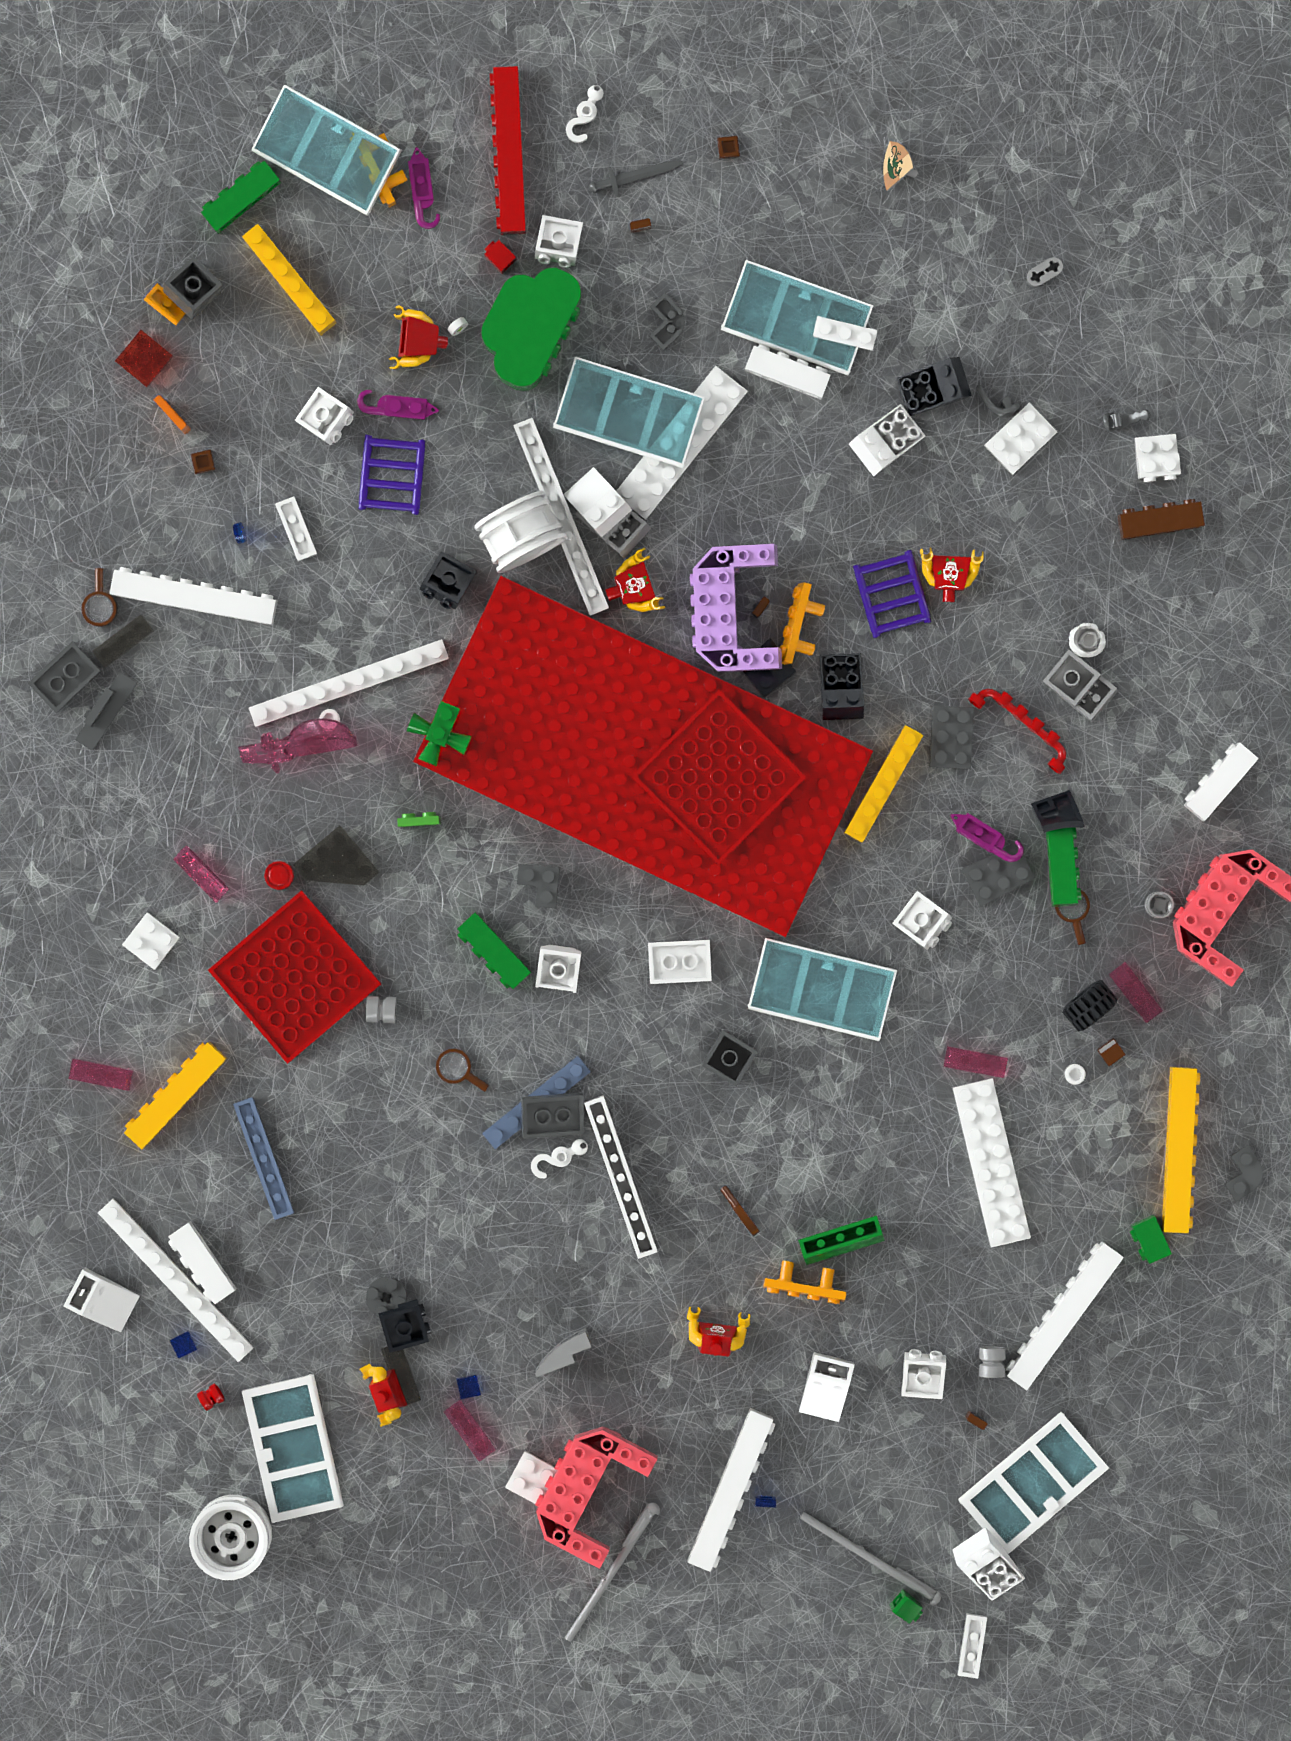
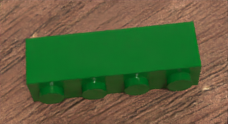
[201,161,282,234]
[1046,827,1081,907]
[457,912,531,989]
[798,1216,885,1265]

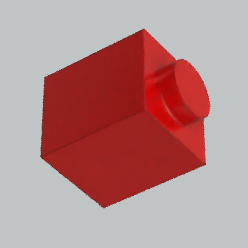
[484,240,517,274]

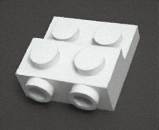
[535,215,583,268]
[295,387,354,445]
[1134,434,1181,482]
[892,891,952,950]
[901,1349,946,1399]

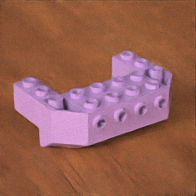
[690,544,782,672]

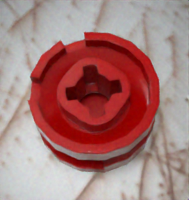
[264,861,294,890]

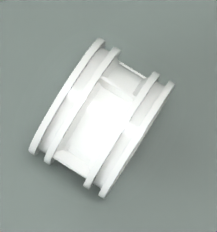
[474,490,567,573]
[189,1494,272,1580]

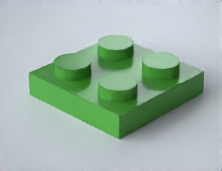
[397,812,441,827]

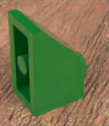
[890,1589,923,1624]

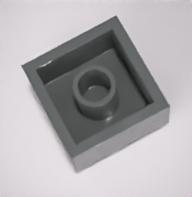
[163,257,223,320]
[701,1029,758,1087]

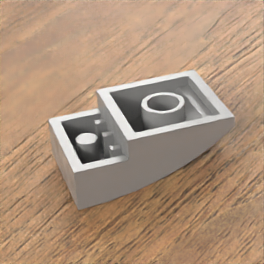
[575,511,651,559]
[1043,650,1118,722]
[535,1328,592,1377]

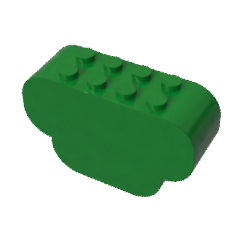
[481,268,581,391]

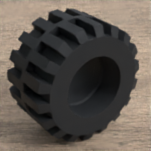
[1062,980,1118,1032]

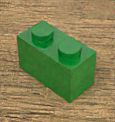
[1129,1215,1172,1264]

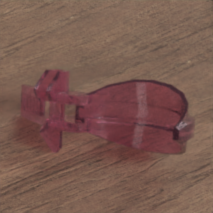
[238,718,358,774]

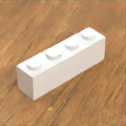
[745,344,830,400]
[1184,743,1259,821]
[168,1221,237,1305]

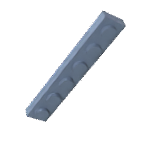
[482,1056,591,1149]
[233,1097,295,1220]

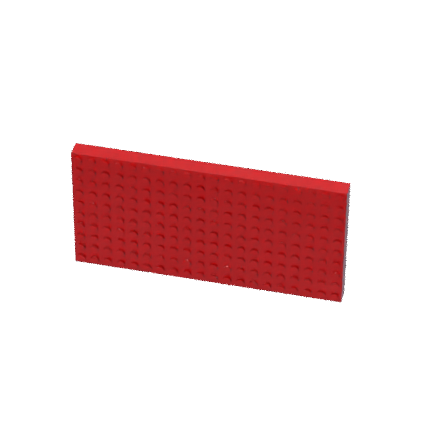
[413,576,873,937]

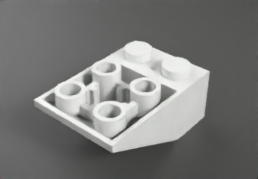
[849,404,926,476]
[64,1267,140,1332]
[799,1352,855,1422]
[953,1527,1025,1601]

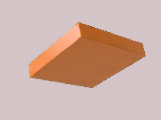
[154,395,191,435]

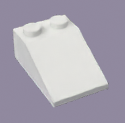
[563,467,632,537]

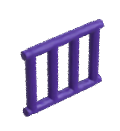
[358,434,426,515]
[853,550,931,638]

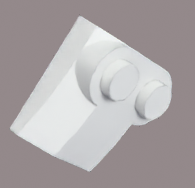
[535,945,581,993]

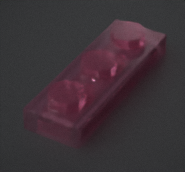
[173,845,229,903]
[1108,962,1163,1023]
[943,1046,1008,1078]
[68,1058,134,1091]
[443,1399,496,1462]

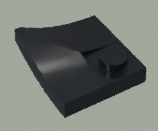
[743,638,796,698]
[1031,790,1085,833]

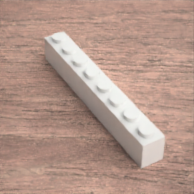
[110,567,278,625]
[584,1095,658,1259]
[1005,1241,1124,1390]
[688,1408,775,1572]

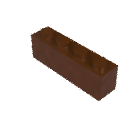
[1118,499,1205,540]

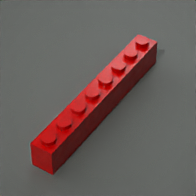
[490,66,526,235]

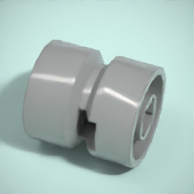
[1144,892,1174,918]
[366,996,397,1024]
[979,1346,1006,1378]

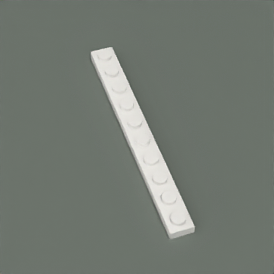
[513,418,609,616]
[249,639,449,727]
[98,1198,254,1362]

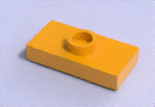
[144,283,186,325]

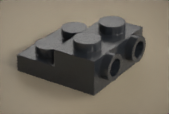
[420,551,477,609]
[378,1299,431,1353]

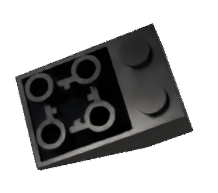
[897,357,972,416]
[820,653,864,720]

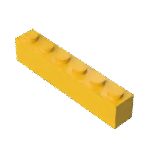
[242,224,336,336]
[844,725,923,843]
[124,1042,227,1149]

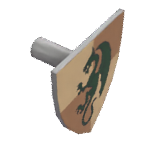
[883,141,918,191]

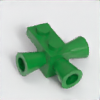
[406,701,472,766]

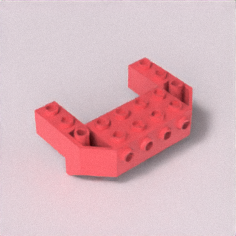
[1173,850,1291,987]
[535,1427,658,1569]

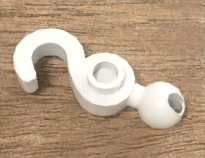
[566,85,604,143]
[531,1139,588,1178]

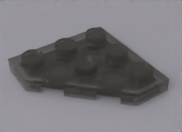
[293,825,380,886]

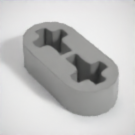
[1026,257,1063,287]

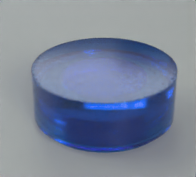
[233,522,247,544]

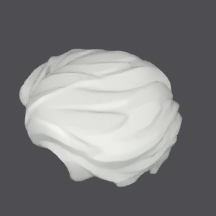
[1069,623,1106,658]

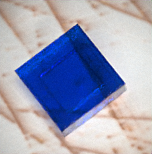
[170,1331,197,1359]
[456,1374,481,1399]
[755,1496,776,1508]

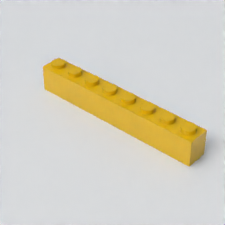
[1162,1067,1200,1233]

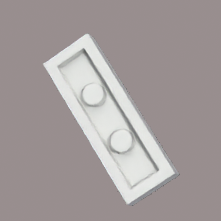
[813,316,877,351]
[275,496,317,562]
[957,1613,987,1679]

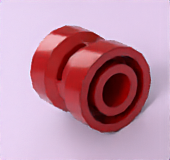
[197,1383,225,1411]

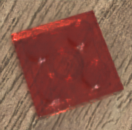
[115,330,173,388]

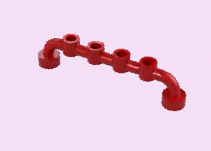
[968,689,1066,774]

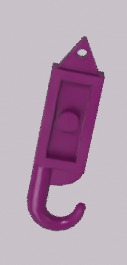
[408,147,440,229]
[357,390,439,420]
[950,813,1024,862]

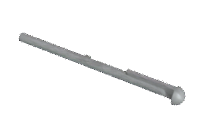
[565,1503,660,1642]
[800,1511,941,1605]

